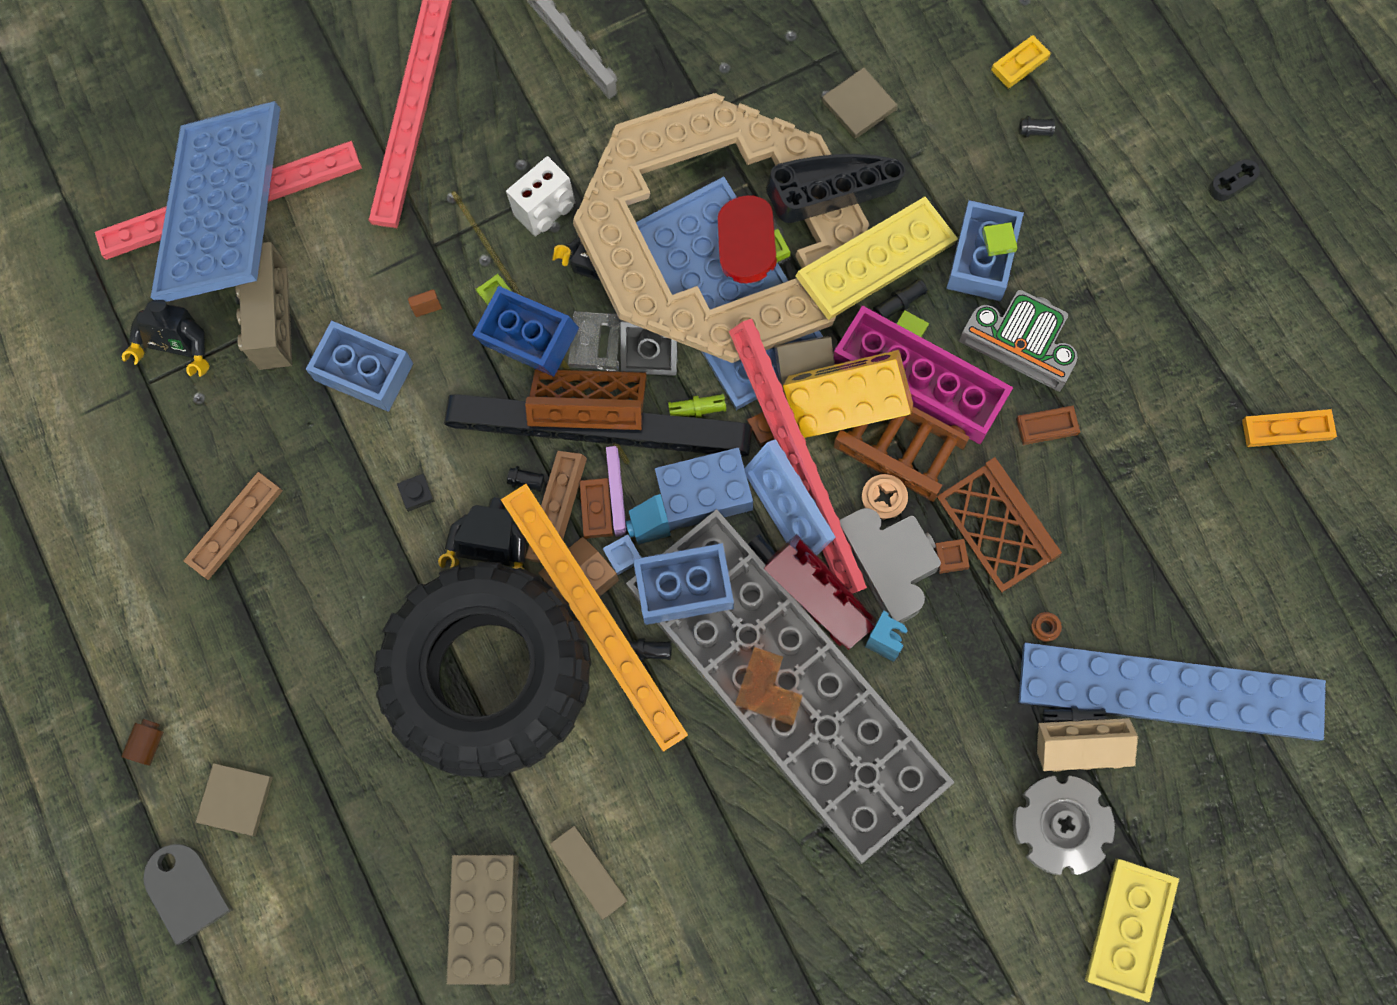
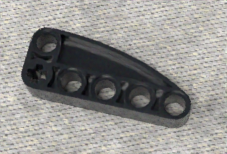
[766,154,905,223]

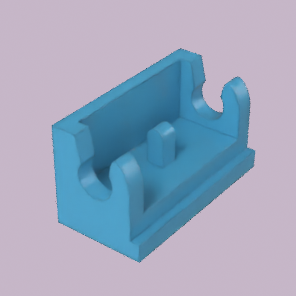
[865,611,907,662]

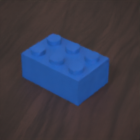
[473,286,579,377]

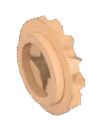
[861,474,908,520]

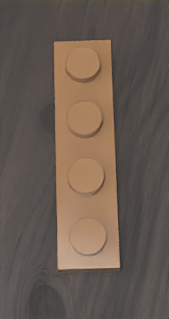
[526,451,587,563]
[184,472,282,580]

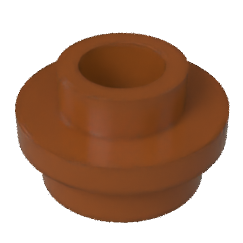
[1031,612,1062,642]

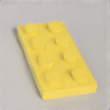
[1085,859,1179,1002]

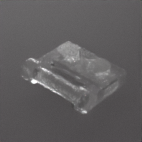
[568,311,621,372]

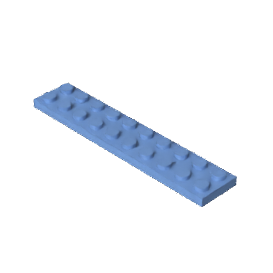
[1018,643,1326,741]

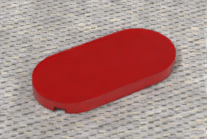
[718,196,777,283]

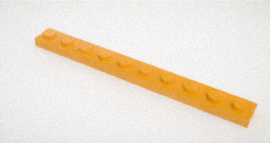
[501,484,688,752]

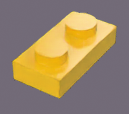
[991,35,1051,89]

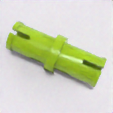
[668,393,726,418]

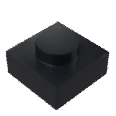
[397,473,435,512]

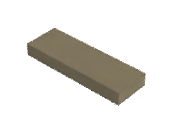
[550,826,628,920]

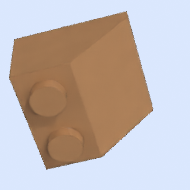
[538,537,619,597]

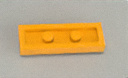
[1242,409,1337,447]

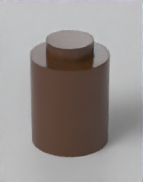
[121,719,164,766]

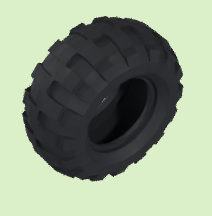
[374,562,591,779]

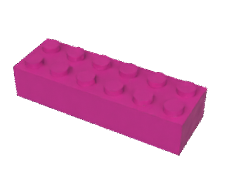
[833,305,1013,445]

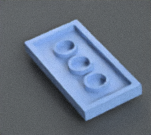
[744,439,836,555]

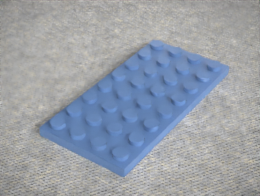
[151,101,280,302]
[636,177,834,410]

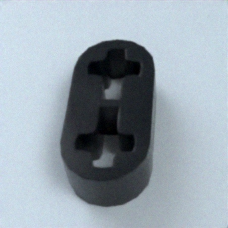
[1209,159,1260,201]

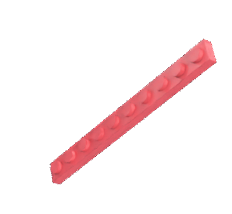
[369,0,452,228]
[95,141,362,260]
[729,319,867,594]

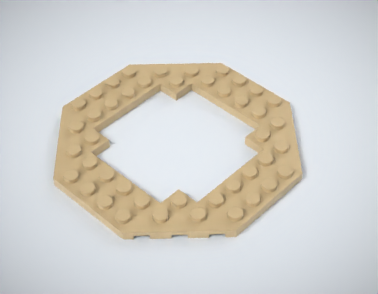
[573,93,869,363]

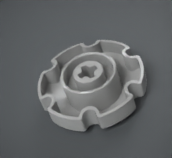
[1013,776,1115,875]

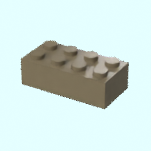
[235,242,292,370]
[447,855,519,985]

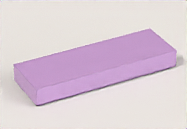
[606,446,627,537]

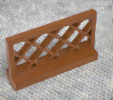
[525,369,647,430]
[937,457,1062,593]

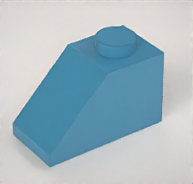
[625,494,671,545]

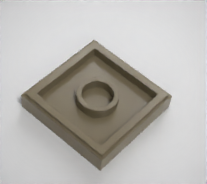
[822,68,898,139]
[774,336,834,402]
[195,763,273,836]

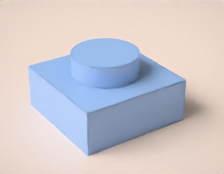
[603,535,641,575]

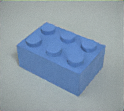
[946,200,1024,301]
[306,321,414,412]
[655,447,753,531]
[633,543,734,625]

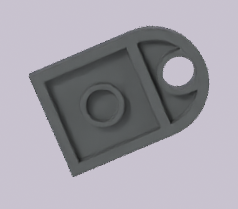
[144,844,233,945]

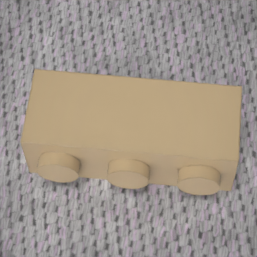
[1037,718,1138,771]

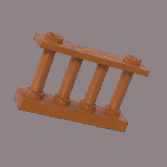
[834,407,970,502]

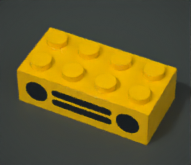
[783,350,913,438]

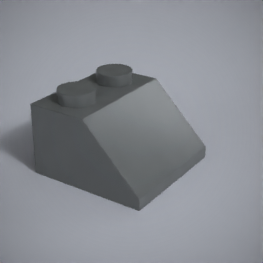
[621,320,679,375]

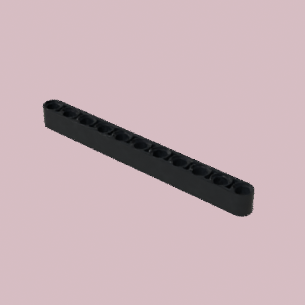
[444,394,752,457]

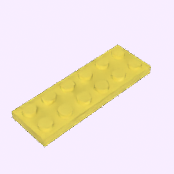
[796,197,958,320]

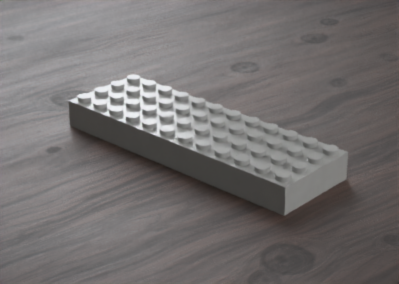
[626,509,955,864]

